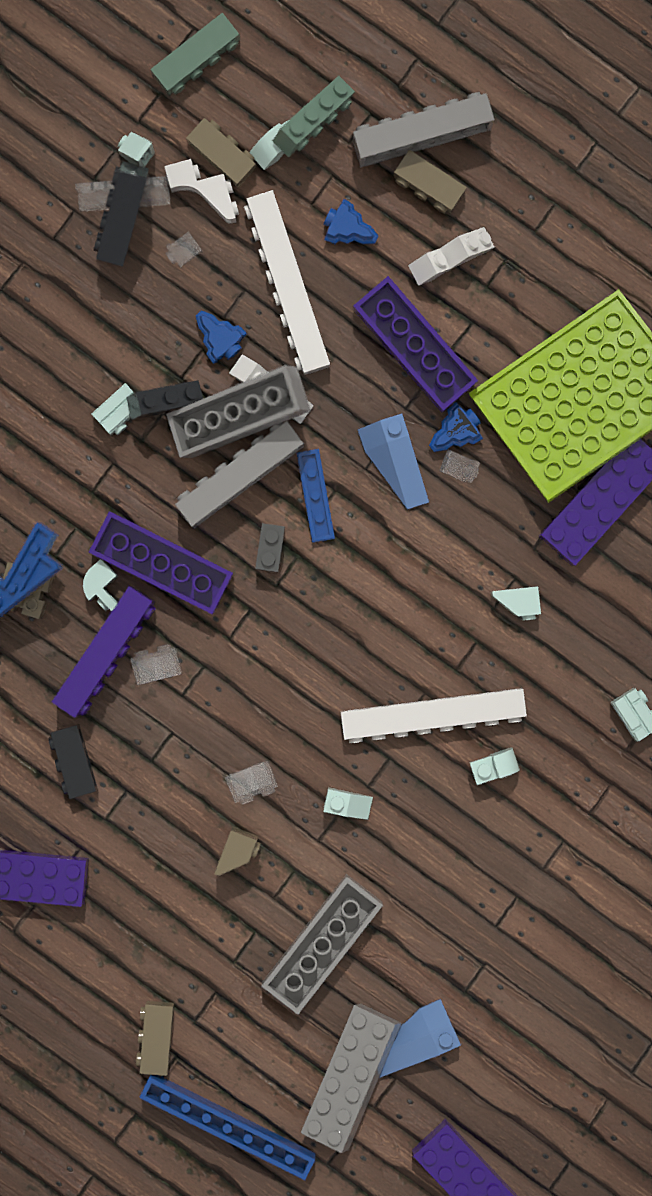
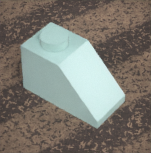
[118,132,155,167]
[491,587,541,620]
[323,787,373,820]

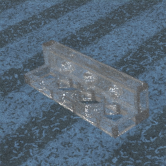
[75,176,171,212]

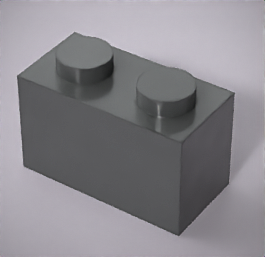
[255,523,285,573]

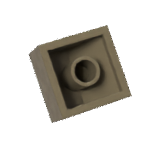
[214,827,261,876]

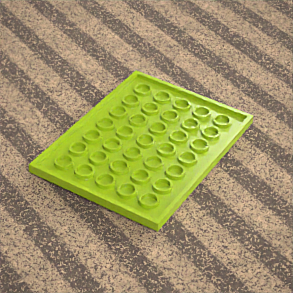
[469,289,652,503]

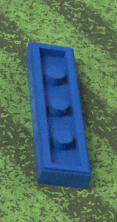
[297,449,335,543]

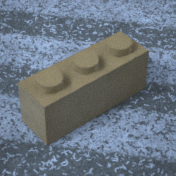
[186,118,256,188]
[393,150,467,214]
[136,1001,174,1076]

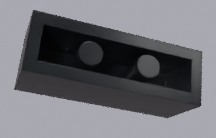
[126,380,203,420]
[48,724,98,799]

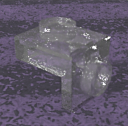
[165,232,202,268]
[439,450,480,483]

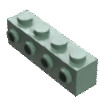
[273,76,355,157]

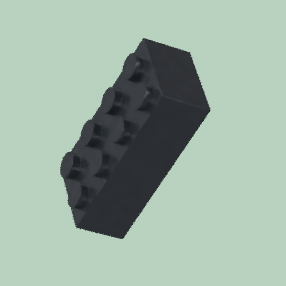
[93,161,149,267]

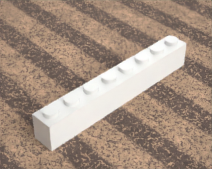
[244,190,330,375]
[341,688,527,743]

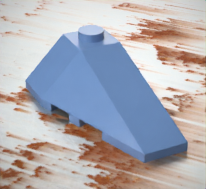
[358,414,429,509]
[379,999,461,1078]

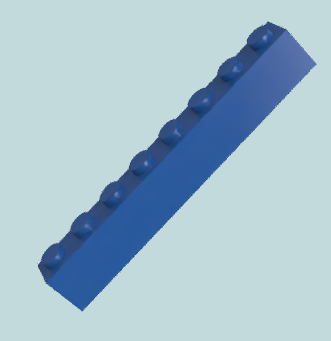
[139,1074,315,1180]

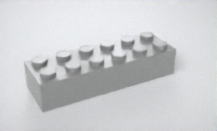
[353,92,494,168]
[166,365,311,458]
[175,421,304,528]
[262,874,383,1015]
[301,1004,402,1153]

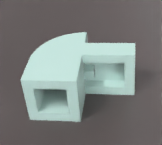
[249,120,289,170]
[83,559,118,611]
[469,747,520,785]

